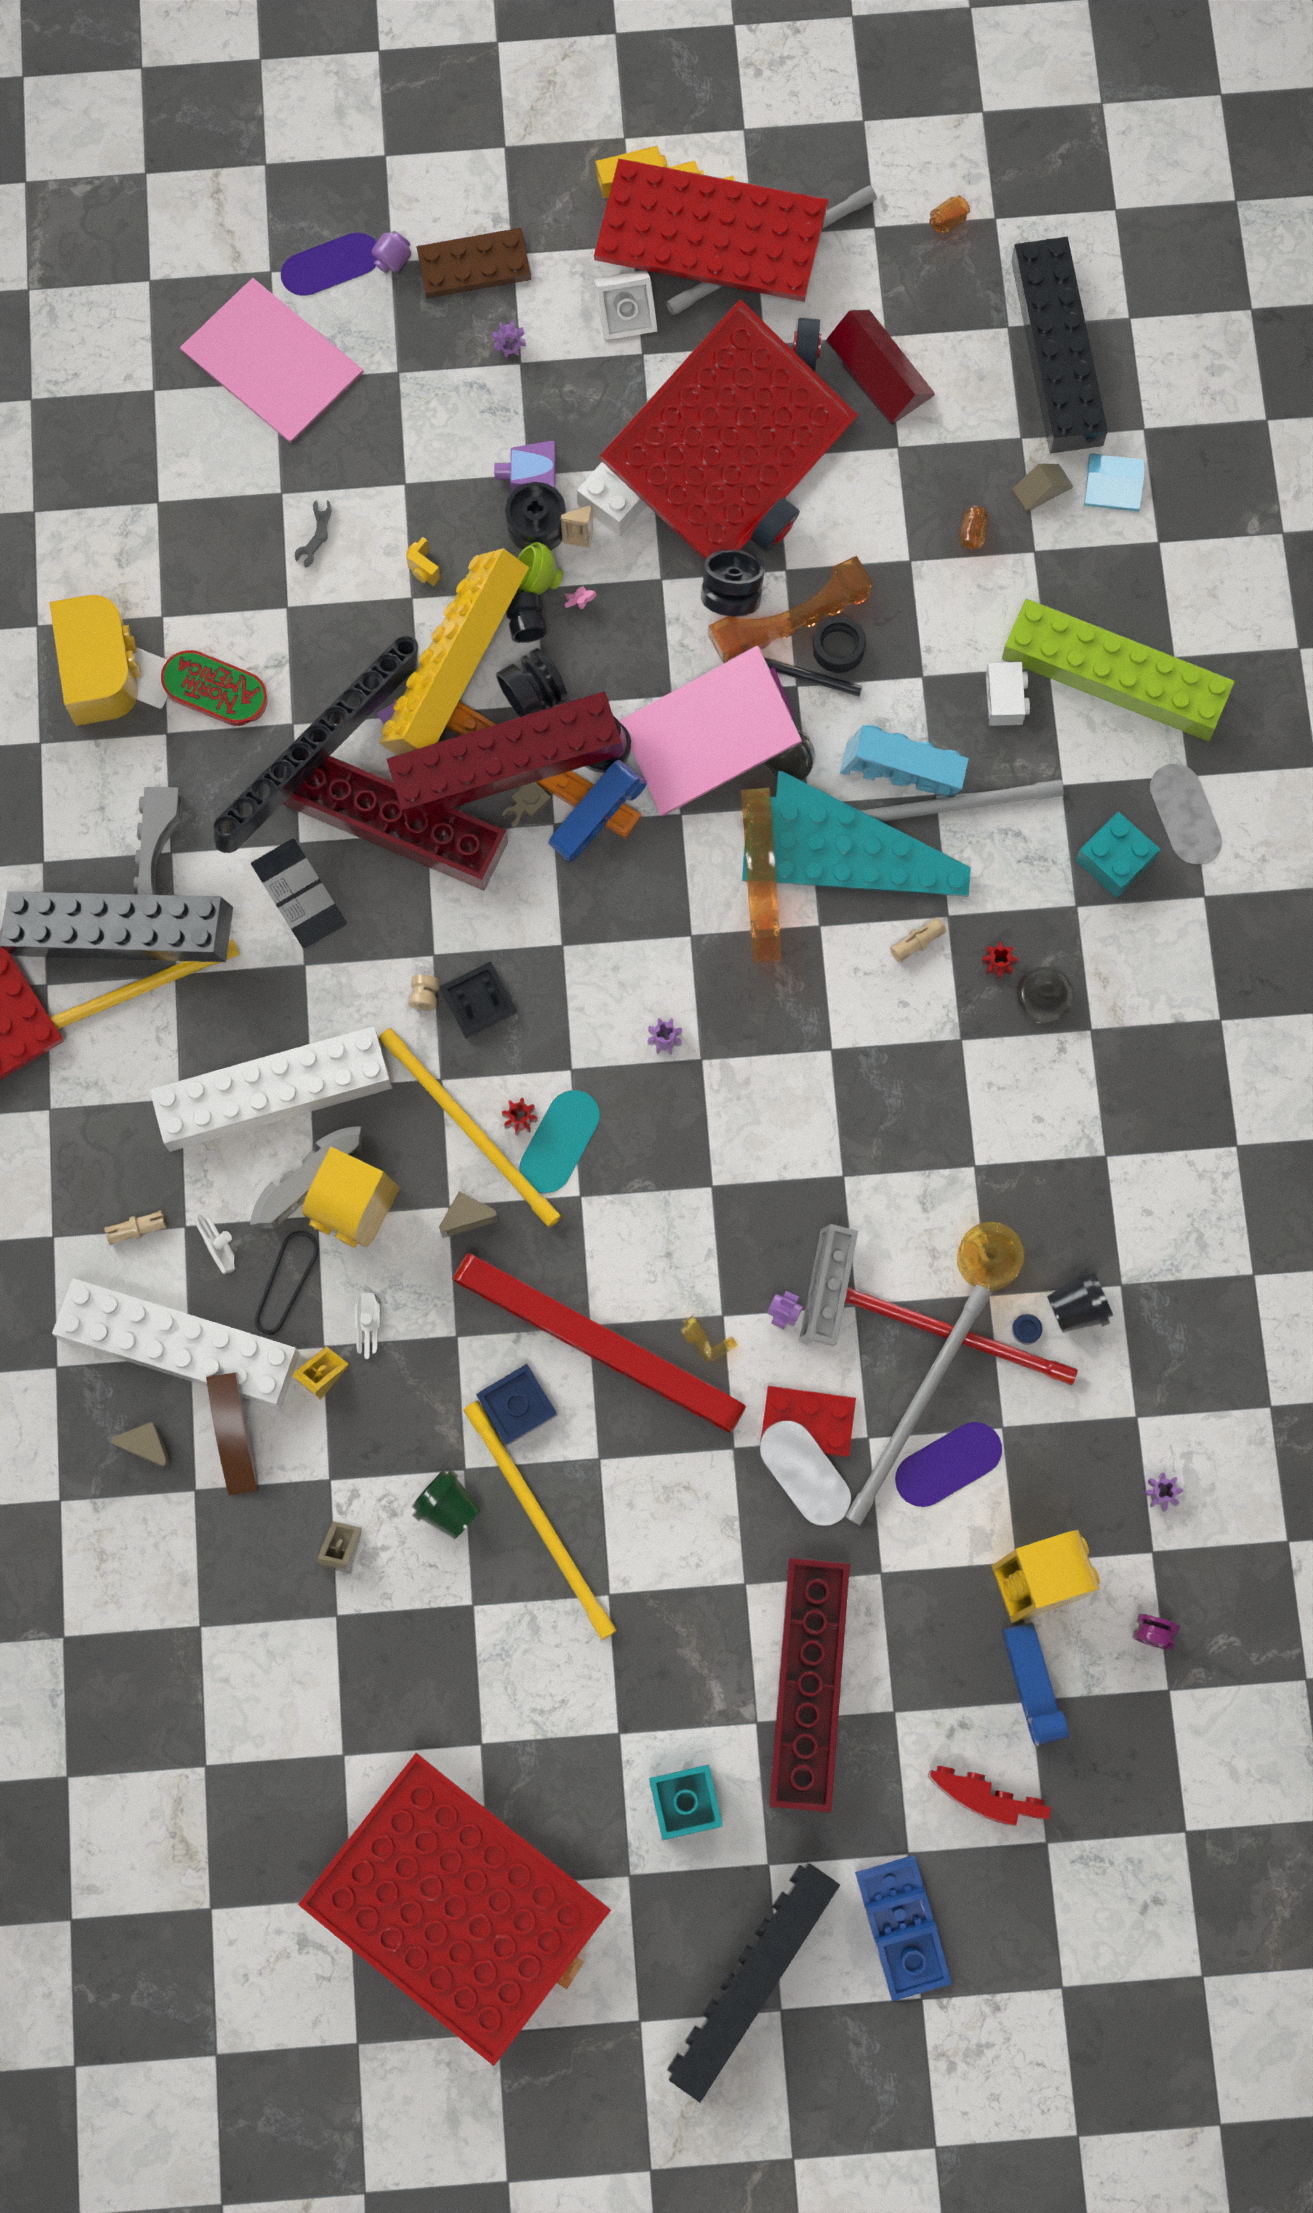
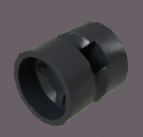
[506,592,547,643]

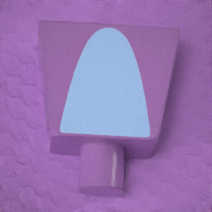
[494,441,556,493]

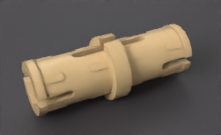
[890,917,947,963]
[104,1210,167,1245]

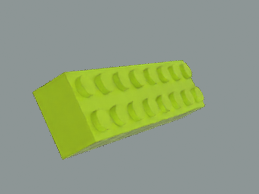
[1002,598,1235,742]

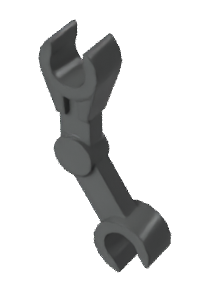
[294,500,332,568]

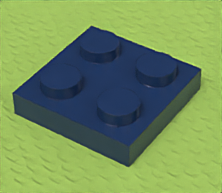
[476,1364,558,1446]

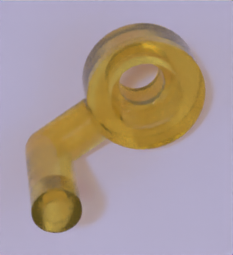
[680,1315,738,1362]

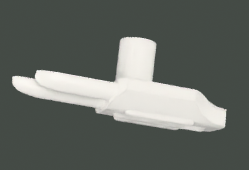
[196,1214,235,1274]
[355,1293,380,1359]

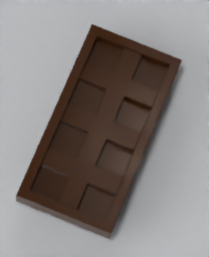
[416,228,531,299]

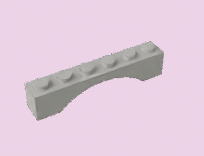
[134,787,183,895]

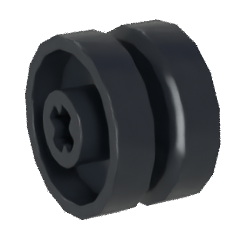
[505,482,566,551]
[701,550,765,617]

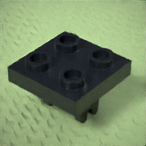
[439,961,517,1039]

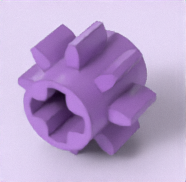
[492,321,526,357]
[648,1018,682,1055]
[767,1291,803,1330]
[1144,1473,1183,1512]

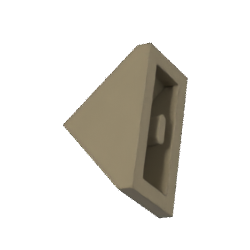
[1012,464,1073,513]
[439,1191,499,1238]
[110,1422,171,1470]
[317,1521,362,1574]

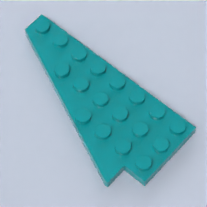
[742,771,971,897]

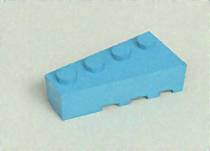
[840,725,969,797]

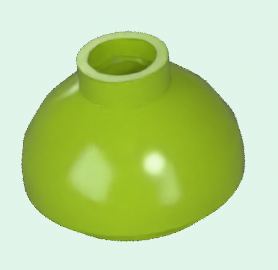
[517,542,563,595]

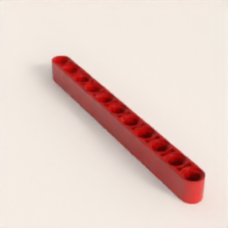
[452,1253,746,1433]

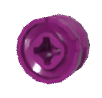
[1132,1614,1180,1651]

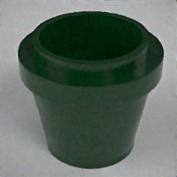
[411,1470,481,1540]

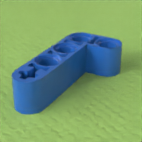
[548,760,647,863]
[1002,1622,1069,1746]

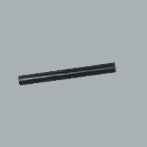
[764,657,863,697]

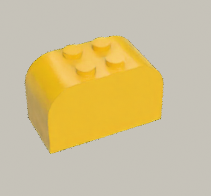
[49,595,141,726]
[302,1146,400,1248]
[992,1530,1100,1623]

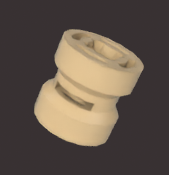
[408,975,440,1011]

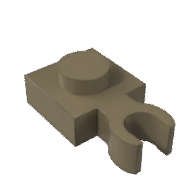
[502,782,551,828]

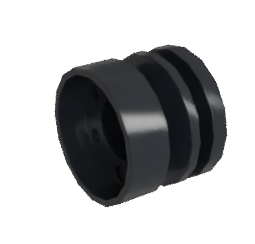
[496,648,568,717]

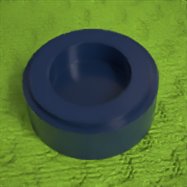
[1012,1314,1042,1345]

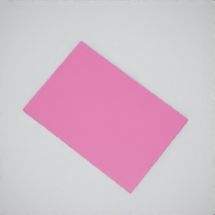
[180,278,364,443]
[619,645,802,817]

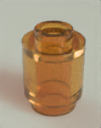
[929,195,970,234]
[958,506,990,550]

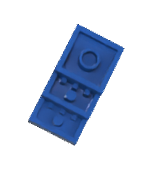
[855,1855,952,2002]

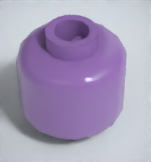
[372,231,411,273]

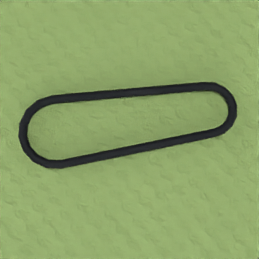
[254,1231,319,1334]

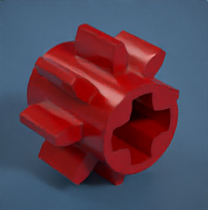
[981,941,1018,980]
[502,1098,538,1136]

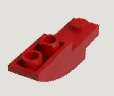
[928,1766,1051,1826]

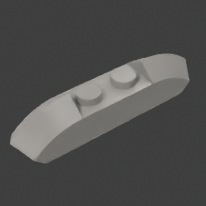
[250,1126,362,1229]

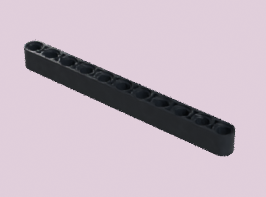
[213,636,418,853]

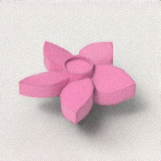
[565,586,597,609]

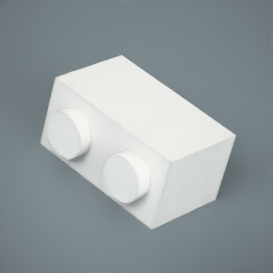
[985,662,1030,726]

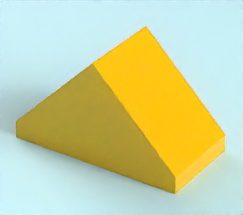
[292,1346,349,1400]

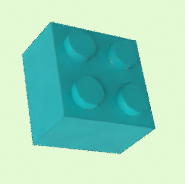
[1076,811,1160,898]
[649,1764,723,1841]

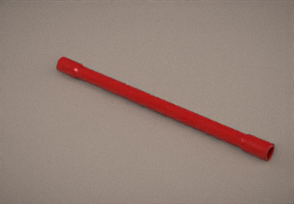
[845,1286,1078,1386]

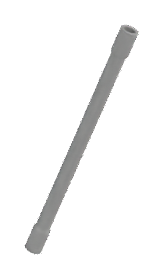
[666,185,877,316]
[860,779,1064,822]
[845,1284,992,1526]

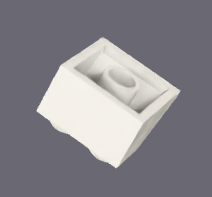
[594,270,658,340]

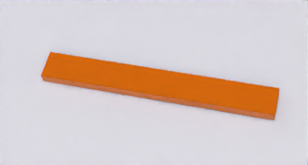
[446,701,641,840]

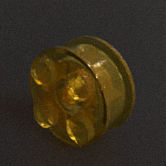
[957,1222,1024,1291]

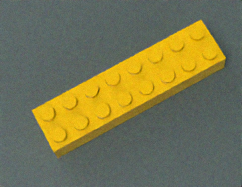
[378,548,529,755]

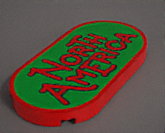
[161,650,268,726]

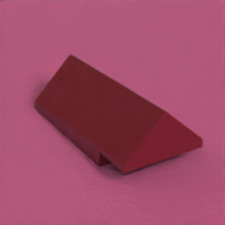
[826,309,935,425]

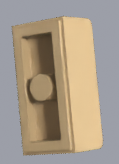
[561,505,593,548]

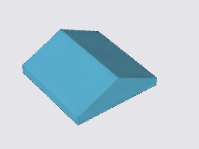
[1084,454,1144,512]

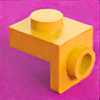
[406,537,441,586]

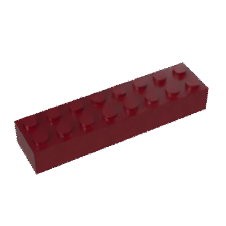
[386,691,624,822]
[282,756,508,891]
[768,1558,850,1813]

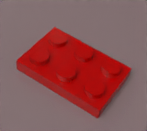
[760,1386,856,1458]

